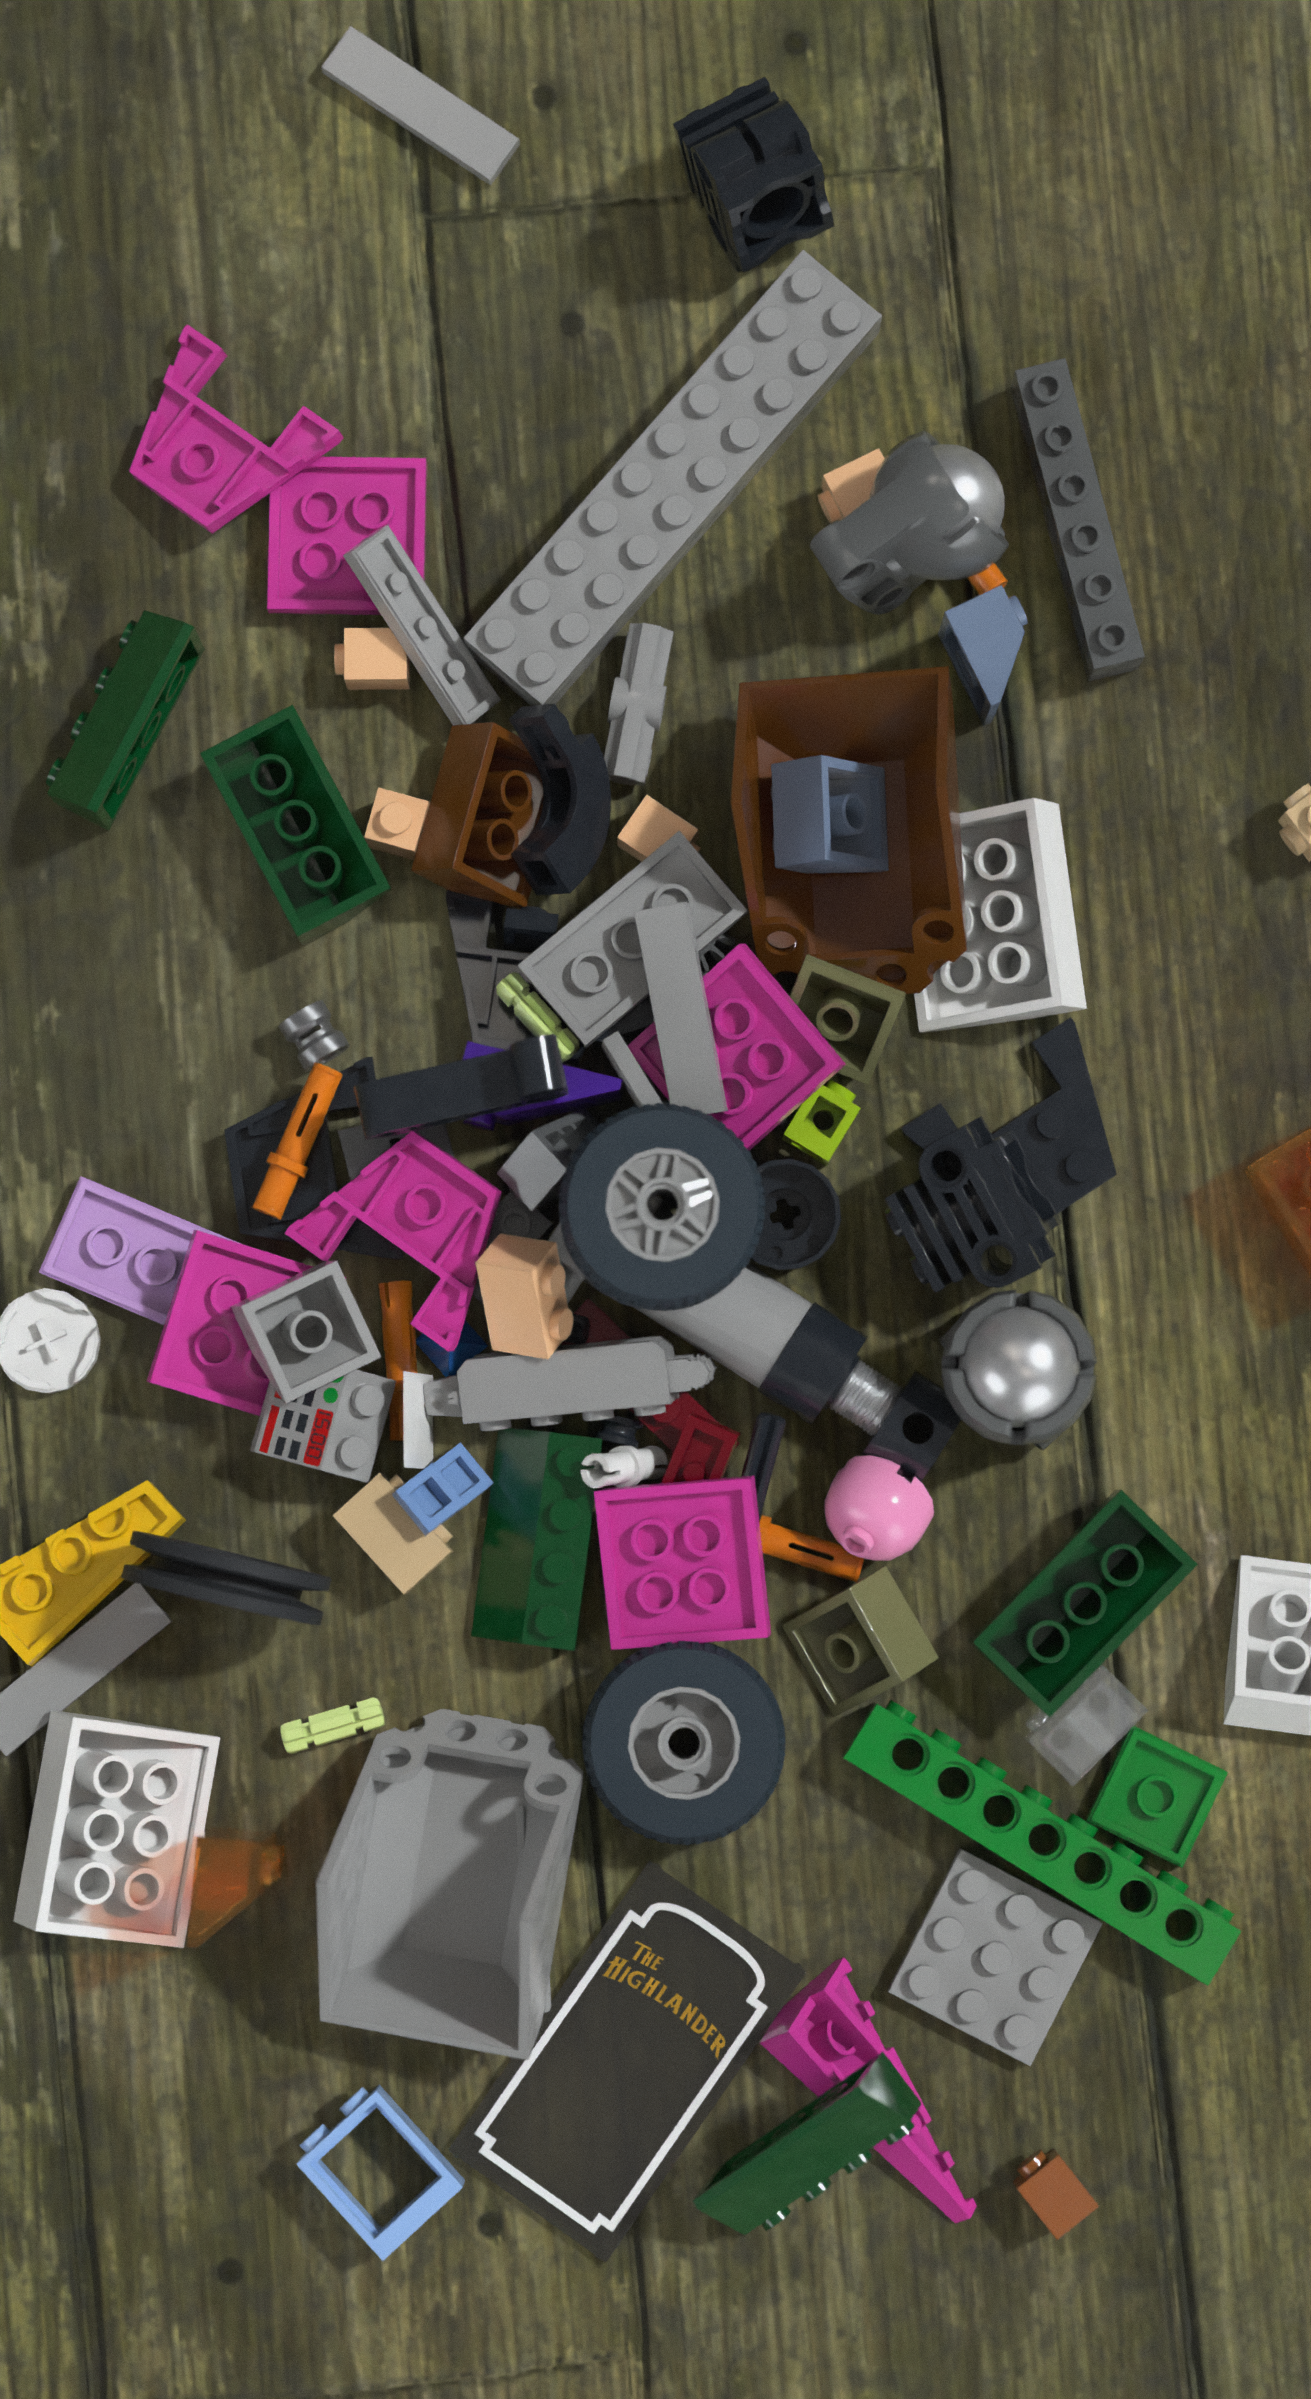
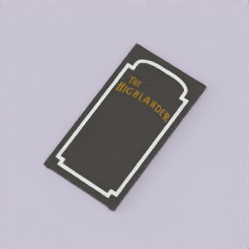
[448,1860,807,2262]

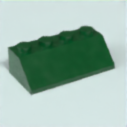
[46,610,205,830]
[200,704,391,946]
[471,1428,603,1651]
[968,1489,1198,1718]
[692,2051,922,2235]

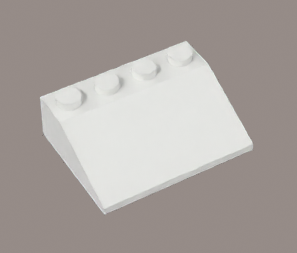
[914,798,1087,1033]
[1223,1555,1311,1736]
[14,1710,220,1948]

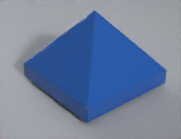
[416,1320,488,1377]

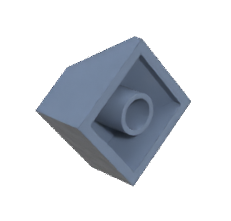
[938,585,1028,726]
[770,755,888,873]

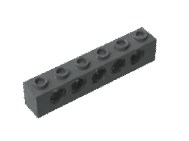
[1010,358,1145,682]

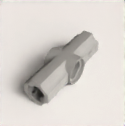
[604,623,673,786]

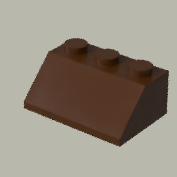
[411,722,544,908]

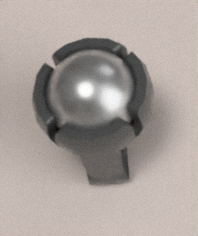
[810,431,1009,615]
[939,1289,1097,1451]

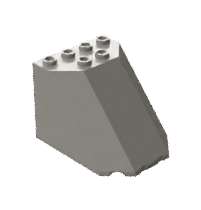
[316,1709,583,2060]

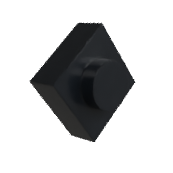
[504,906,559,953]

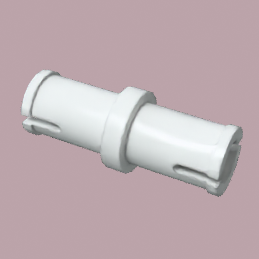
[581,1445,668,1488]

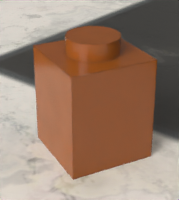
[1013,2148,1099,2240]

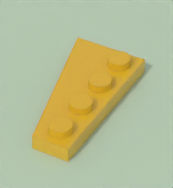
[0,1480,186,1667]

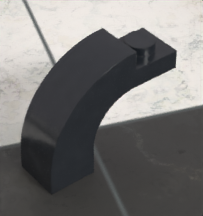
[509,703,611,895]

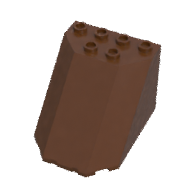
[731,666,967,994]

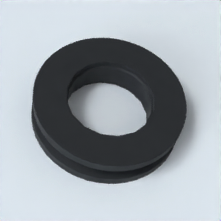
[121,1530,332,1625]

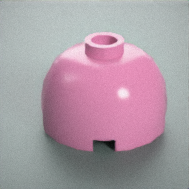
[825,1455,934,1561]

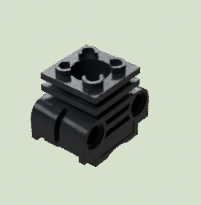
[673,77,834,273]
[885,1116,1062,1293]

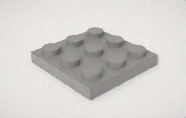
[887,1848,1103,2066]

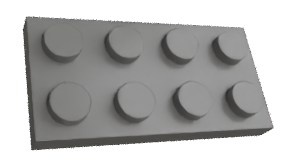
[517,831,747,1048]

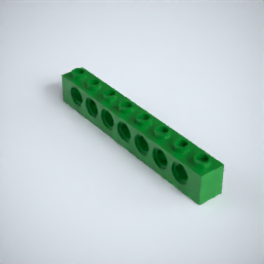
[842,1699,1241,1986]

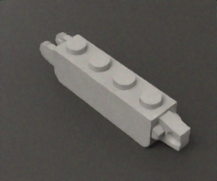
[423,1335,717,1431]

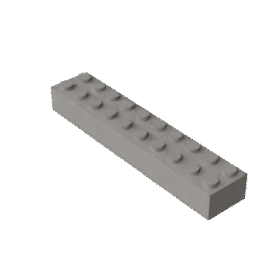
[464,250,882,706]

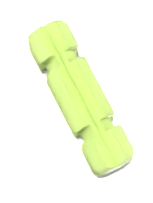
[496,972,580,1063]
[281,1697,385,1754]

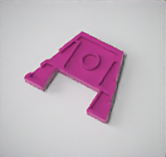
[129,324,344,534]
[285,1131,502,1351]

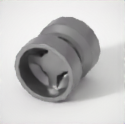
[279,1000,350,1072]

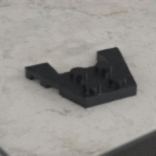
[446,890,586,1065]
[900,1017,1117,1214]
[224,1056,404,1260]

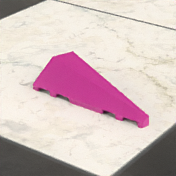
[760,1957,977,2224]

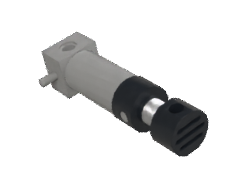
[548,1196,961,1483]

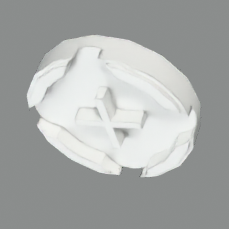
[0,1288,101,1394]

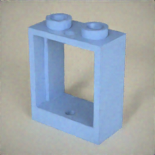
[297,2084,465,2261]

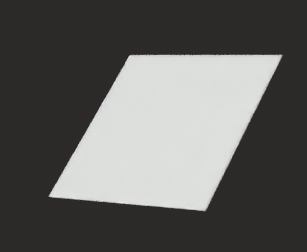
[403,1371,433,1469]

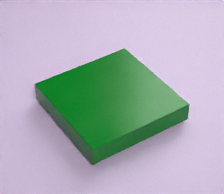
[1085,1725,1228,1868]

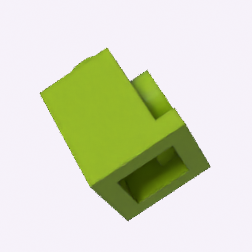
[782,1080,861,1166]

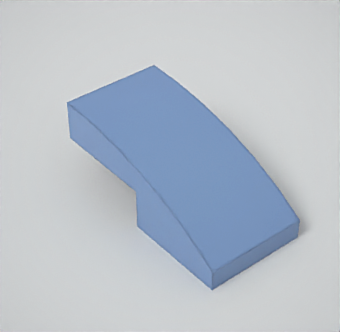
[392,1442,493,1536]

